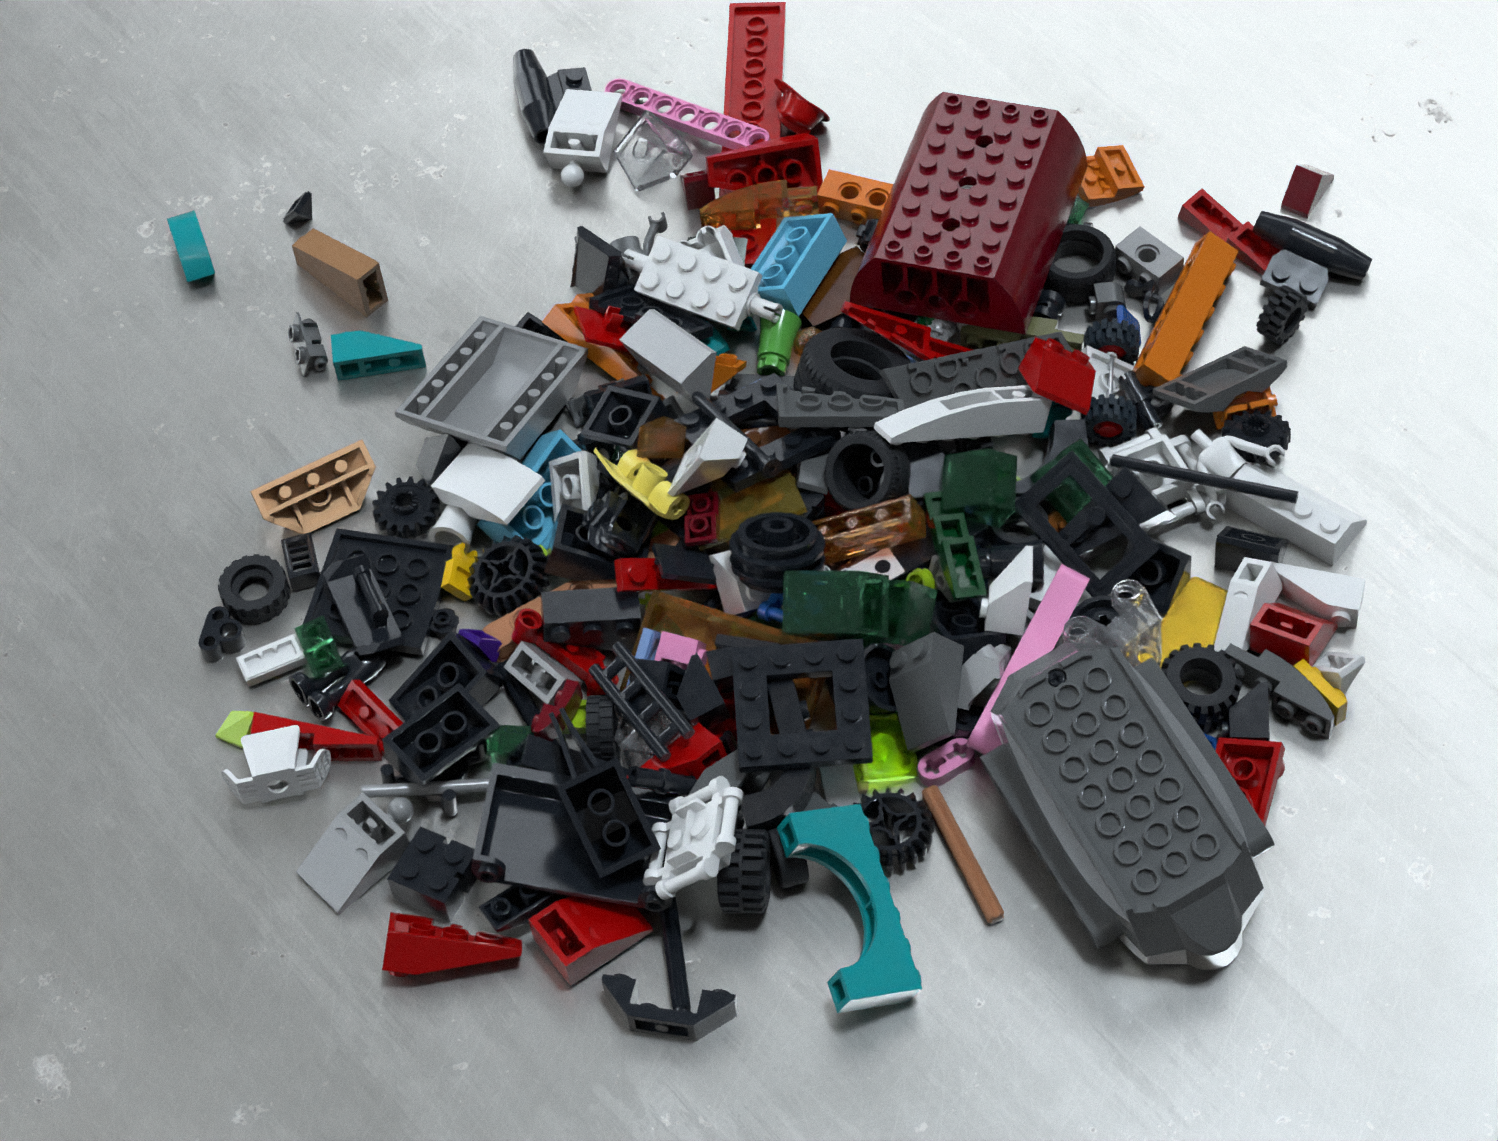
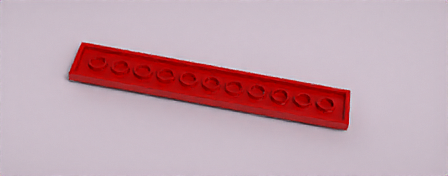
[717,2,786,269]

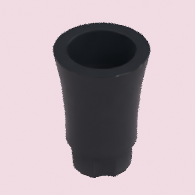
[976,539,1044,584]

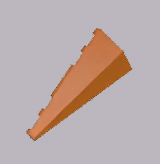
[542,293,665,401]

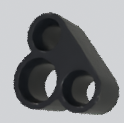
[198,606,246,662]

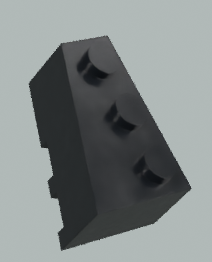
[1059,466,1176,562]
[541,587,641,654]

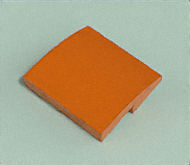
[1078,145,1145,208]

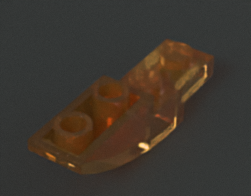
[699,179,819,231]

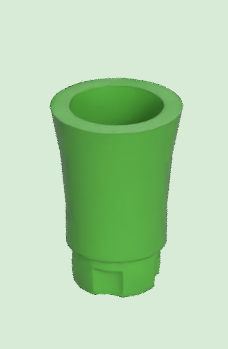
[757,310,802,376]

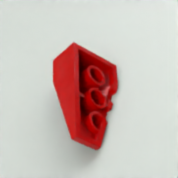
[705,133,823,200]
[382,912,522,977]

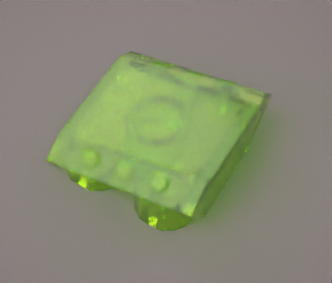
[853,713,918,783]

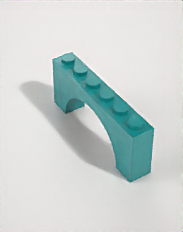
[777,804,923,1014]

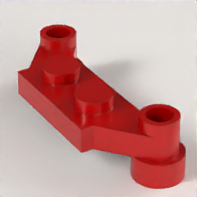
[511,608,619,697]

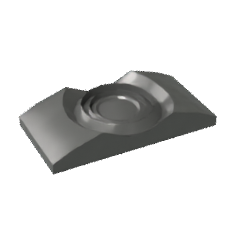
[1153,346,1287,412]

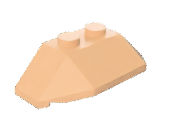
[250,439,376,534]

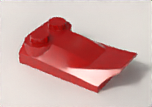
[1215,737,1285,826]

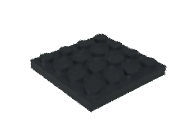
[301,528,454,655]

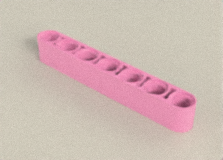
[965,563,1090,755]

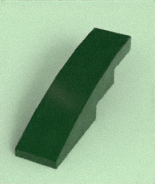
[922,489,987,601]

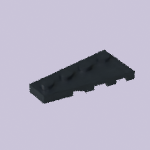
[589,284,713,341]

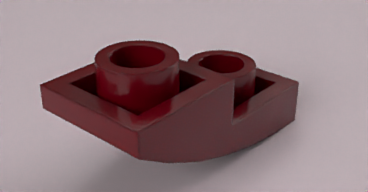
[684,491,721,546]
[531,679,583,742]

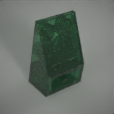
[782,571,889,647]

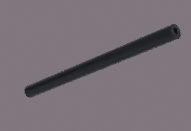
[1110,454,1299,504]

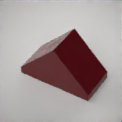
[1281,164,1334,219]
[680,169,716,211]

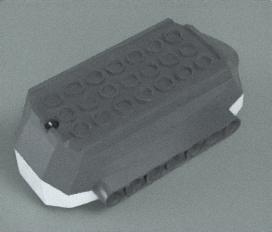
[979,642,1275,970]

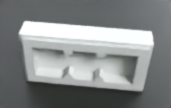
[236,634,307,687]

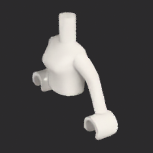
[1191,429,1285,522]

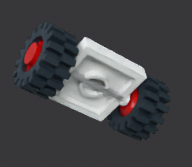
[1080,318,1139,447]

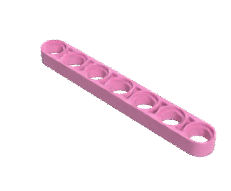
[605,78,771,150]

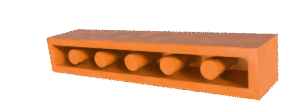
[1132,231,1238,387]

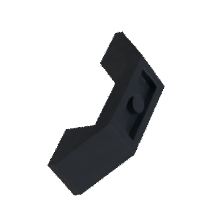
[602,974,738,1041]

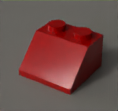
[1018,337,1096,415]

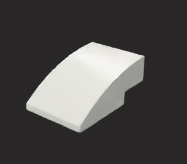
[431,443,545,525]

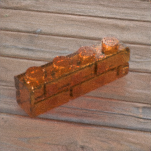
[812,494,926,565]

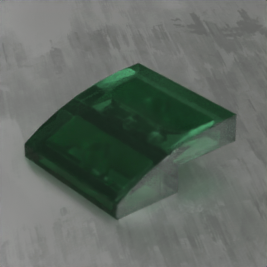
[1030,438,1113,523]

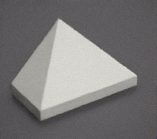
[1313,651,1366,694]

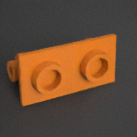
[1212,386,1278,430]

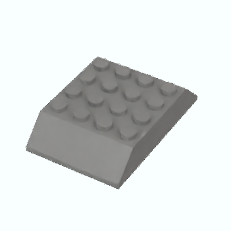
[395,316,588,459]

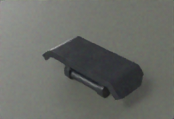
[323,553,406,656]

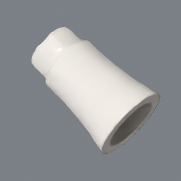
[428,504,478,554]

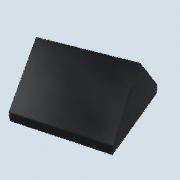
[1214,526,1289,572]
[1115,538,1191,615]

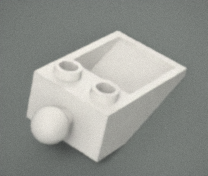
[543,89,623,187]

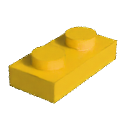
[1293,659,1348,726]

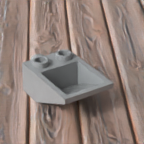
[296,792,414,915]

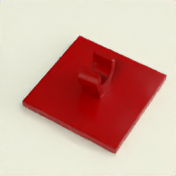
[573,306,632,352]

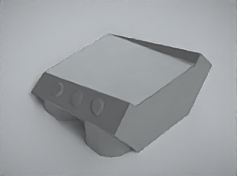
[958,644,1011,710]

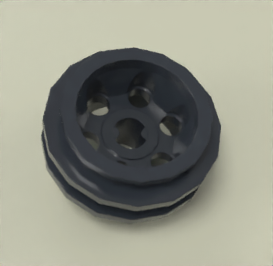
[729,512,826,594]

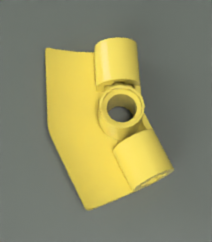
[594,447,690,520]

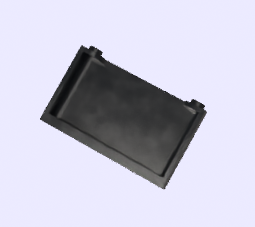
[472,762,686,912]

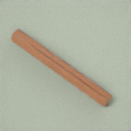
[922,785,1004,924]

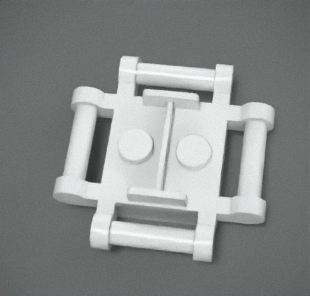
[1092,427,1211,535]
[643,776,743,900]

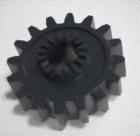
[1222,409,1291,463]
[372,476,441,539]

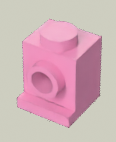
[654,631,708,670]

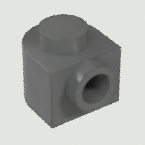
[1088,282,1127,321]

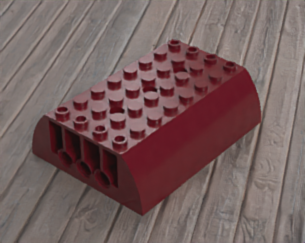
[850,92,1088,335]

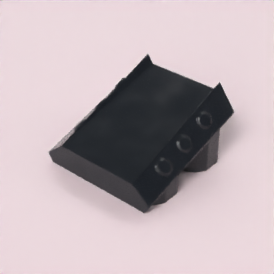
[570,226,629,296]

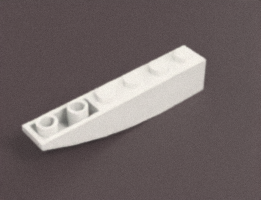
[874,385,1052,445]

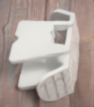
[221,725,331,804]

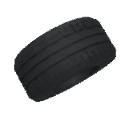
[793,327,911,432]

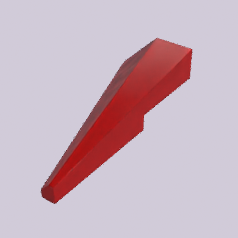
[841,301,972,361]

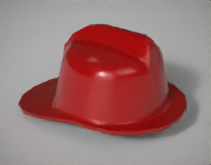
[774,78,830,134]

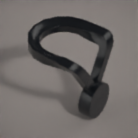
[1124,279,1165,323]

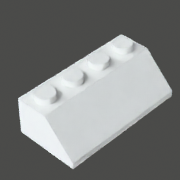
[1225,463,1367,566]

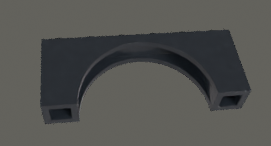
[901,419,1092,511]

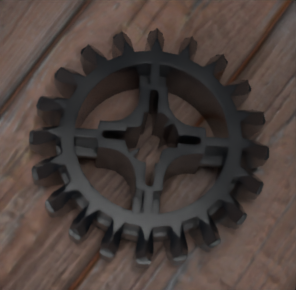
[467,535,551,617]
[853,786,934,874]

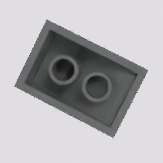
[889,632,964,753]

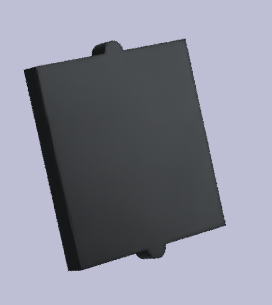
[652,543,717,585]

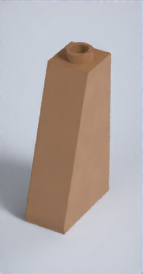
[292,228,388,318]

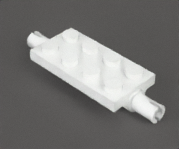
[622,236,783,331]

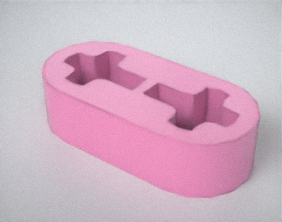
[918,738,975,787]

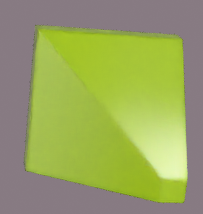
[215,711,254,749]

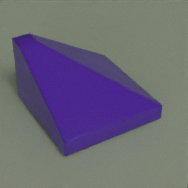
[458,628,502,662]

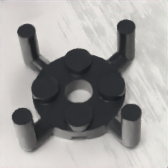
[380,709,488,817]

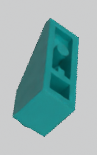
[331,330,427,381]

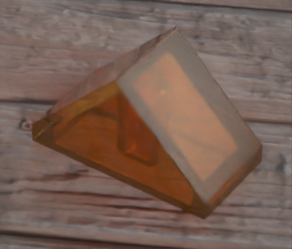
[637,416,686,458]

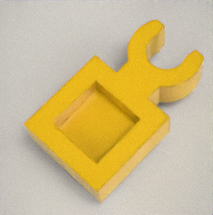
[441,542,478,602]

